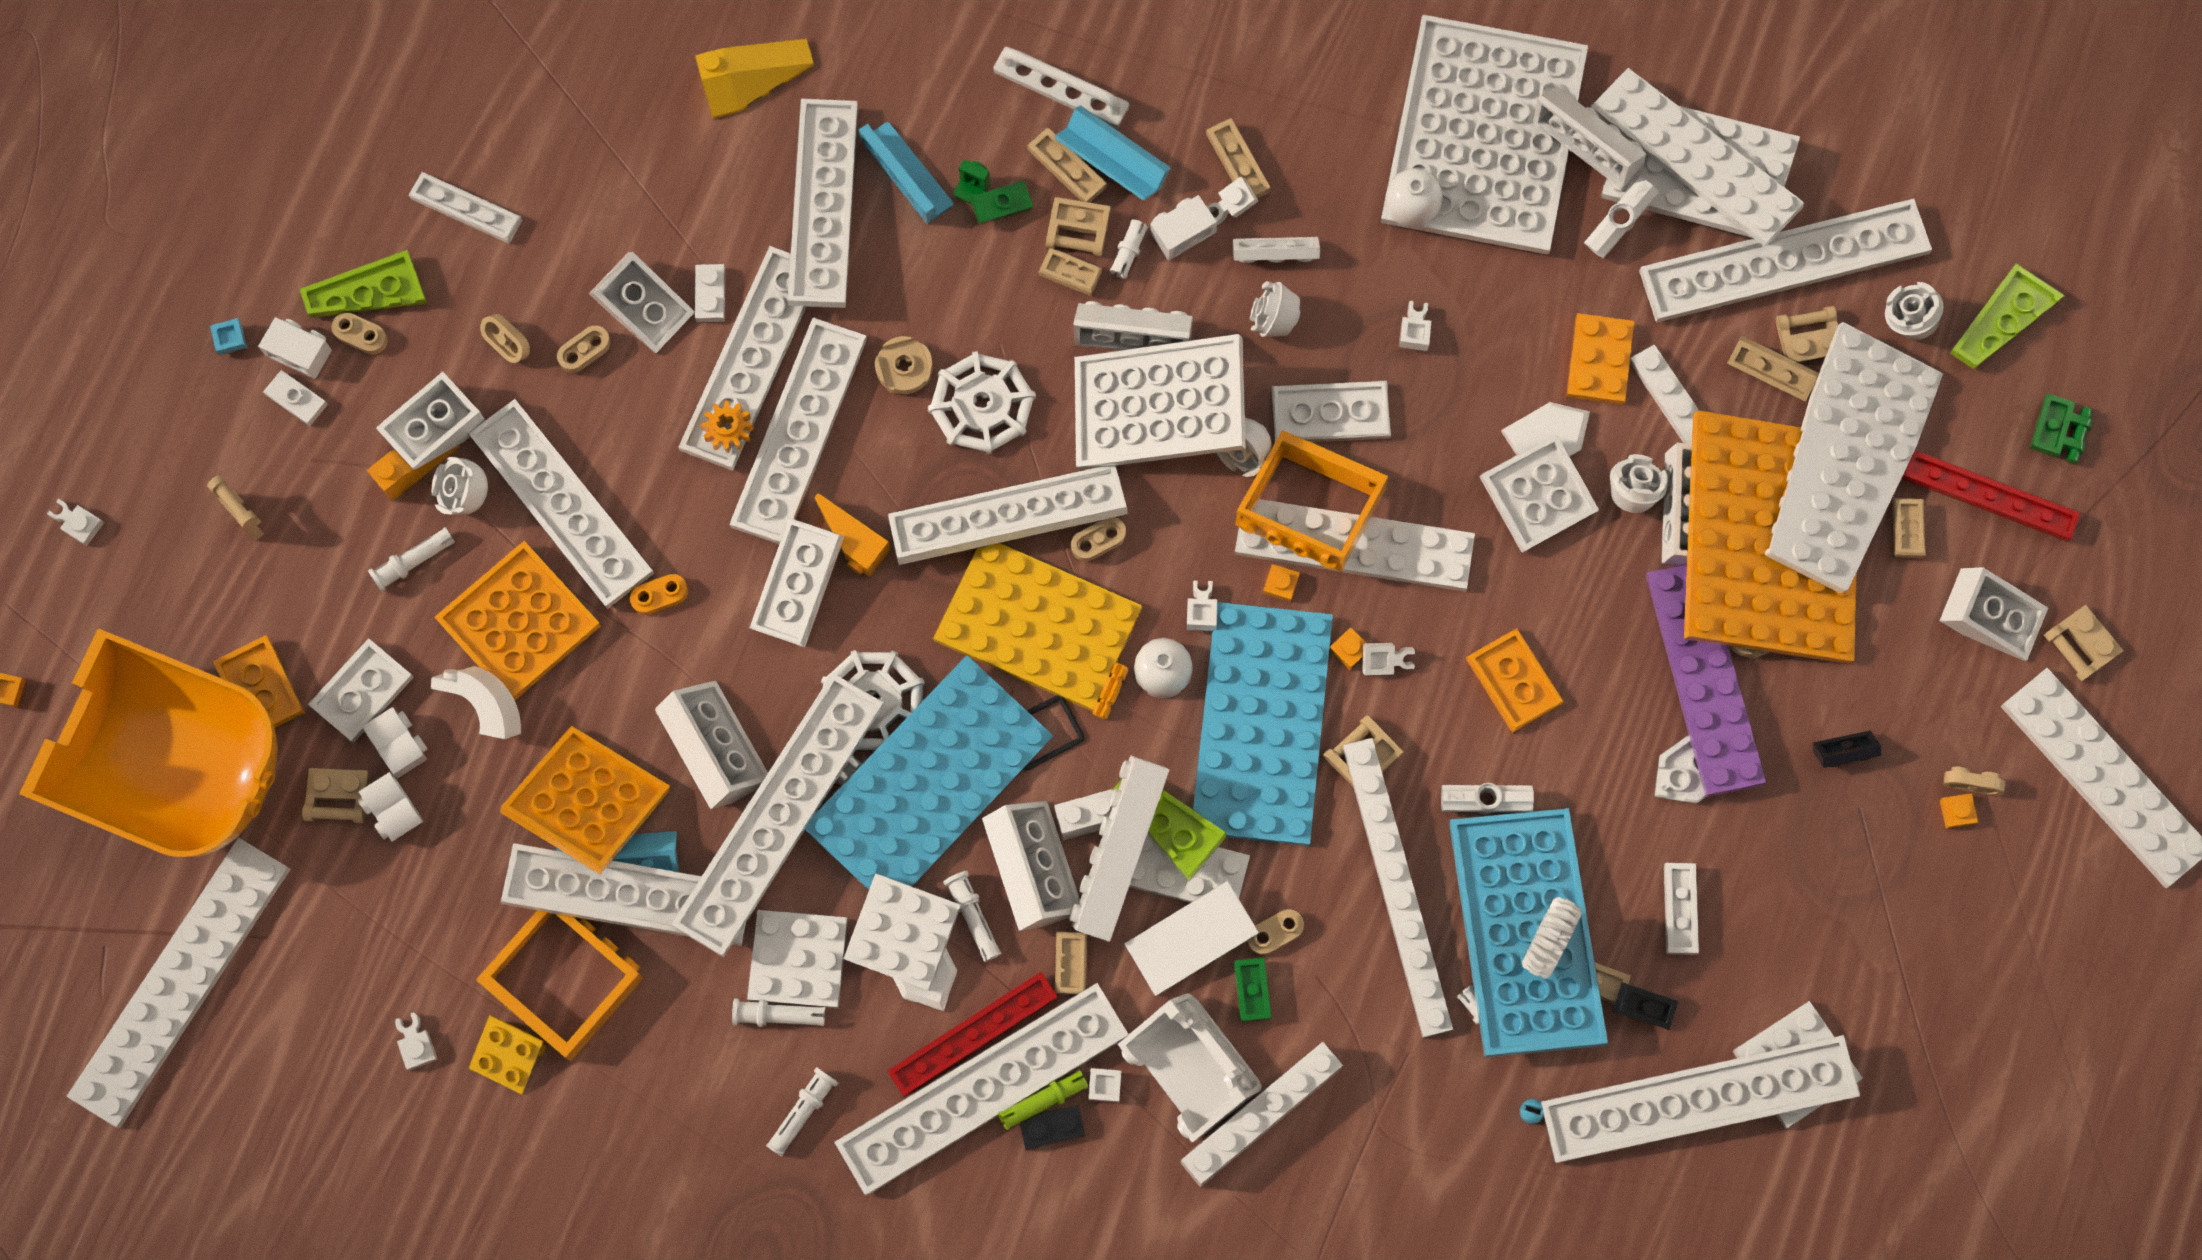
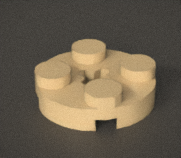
[875,336,933,394]

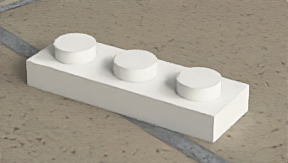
[1233,237,1320,263]
[1664,863,1699,955]

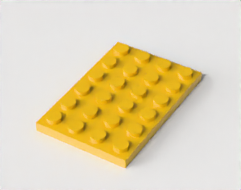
[933,543,1142,712]

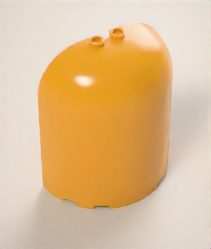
[19,628,278,858]

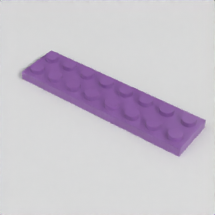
[1646,565,1766,798]

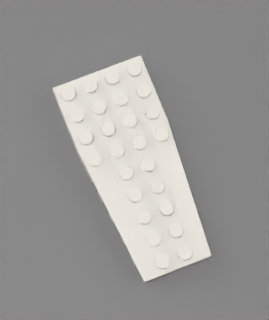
[1765,322,1943,593]

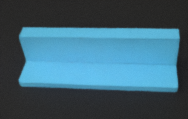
[1055,105,1170,201]
[859,122,953,224]
[556,831,679,872]

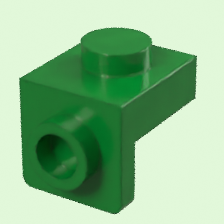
[953,159,991,205]

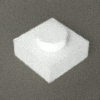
[1088,1068,1121,1103]

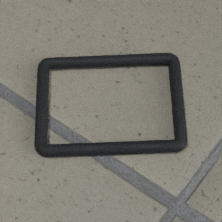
[1023,695,1085,771]

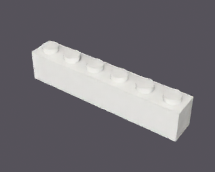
[1070,755,1170,942]
[1181,1042,1343,1187]

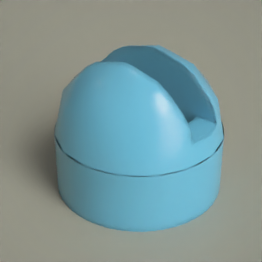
[1519,1099,1544,1124]

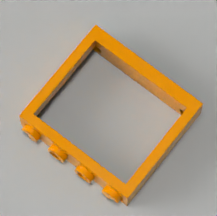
[1235,430,1388,572]
[476,911,643,1061]

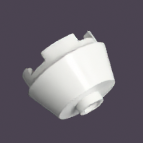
[1250,281,1300,337]
[1885,282,1943,340]
[1610,454,1667,513]

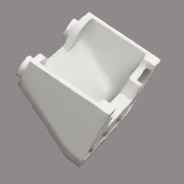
[1118,993,1262,1142]

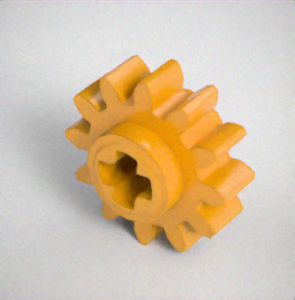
[701,400,754,453]

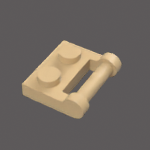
[1046,197,1111,257]
[1776,306,1838,365]
[207,475,264,541]
[2043,605,2123,682]
[1323,715,1403,788]
[302,768,371,823]

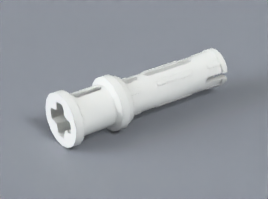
[367,527,455,592]
[943,871,1002,962]
[732,998,825,1027]
[766,1067,838,1157]

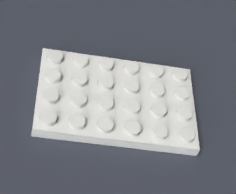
[1601,106,1800,238]
[1075,334,1246,470]

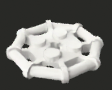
[928,351,1036,454]
[821,650,925,750]

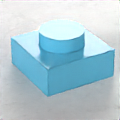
[210,318,247,355]

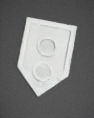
[1501,402,1590,457]
[1654,735,1706,804]
[893,948,957,1011]

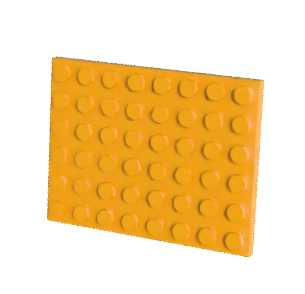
[1684,410,1857,664]

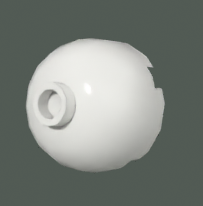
[1385,168,1443,227]
[1217,418,1273,477]
[431,457,488,516]
[1134,638,1193,698]

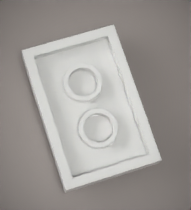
[308,638,414,743]

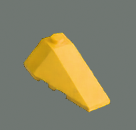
[695,39,814,119]

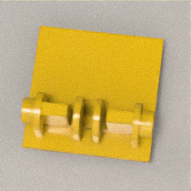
[469,1015,546,1095]

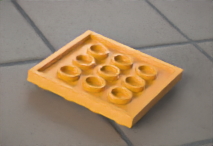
[435,541,601,700]
[500,726,670,874]

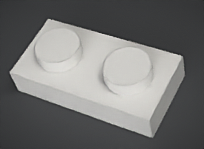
[695,264,725,322]

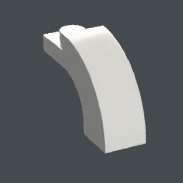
[431,666,521,739]

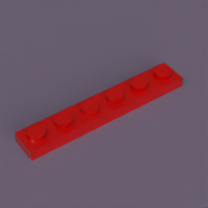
[1901,450,2080,542]
[887,972,1058,1098]

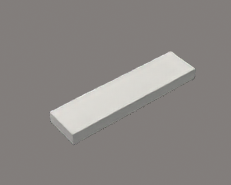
[408,172,523,244]

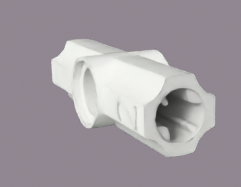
[1584,176,1660,259]
[1441,783,1534,815]

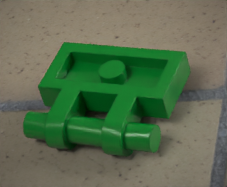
[2029,393,2093,464]

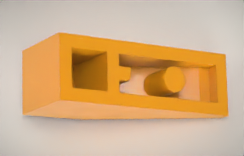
[366,445,460,502]
[815,493,891,577]

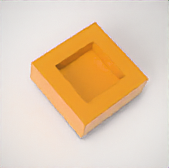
[1263,564,1300,602]
[1329,627,1367,670]
[0,673,26,708]
[1940,793,1978,829]

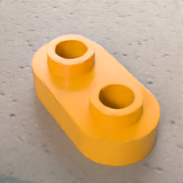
[630,574,688,615]

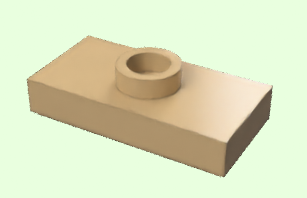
[1039,248,1102,296]
[1892,498,1926,558]
[1055,932,1087,994]

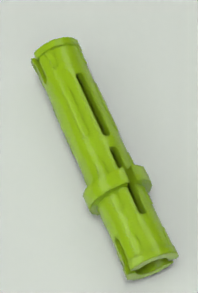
[998,1070,1088,1130]

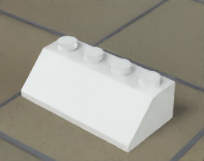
[1533,86,1646,189]
[1073,301,1193,351]
[655,680,768,809]
[982,801,1080,931]

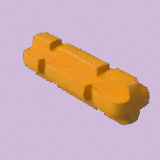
[1093,663,1128,720]

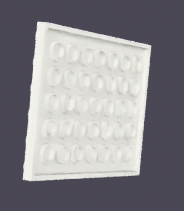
[1380,15,1588,255]

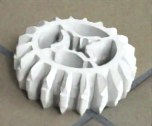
[1522,897,1582,979]

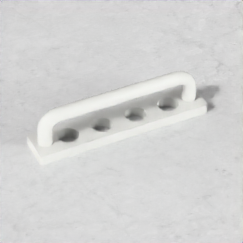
[994,47,1129,129]

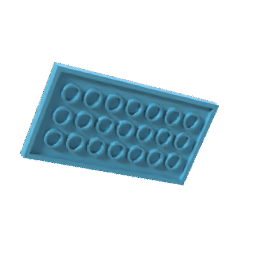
[1193,602,1333,847]
[805,655,1053,890]
[1449,808,1608,1058]

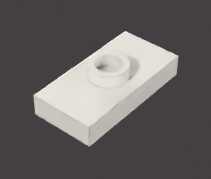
[263,370,328,426]

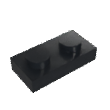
[1813,730,1881,768]
[1613,982,1678,1030]
[1020,1105,1085,1150]

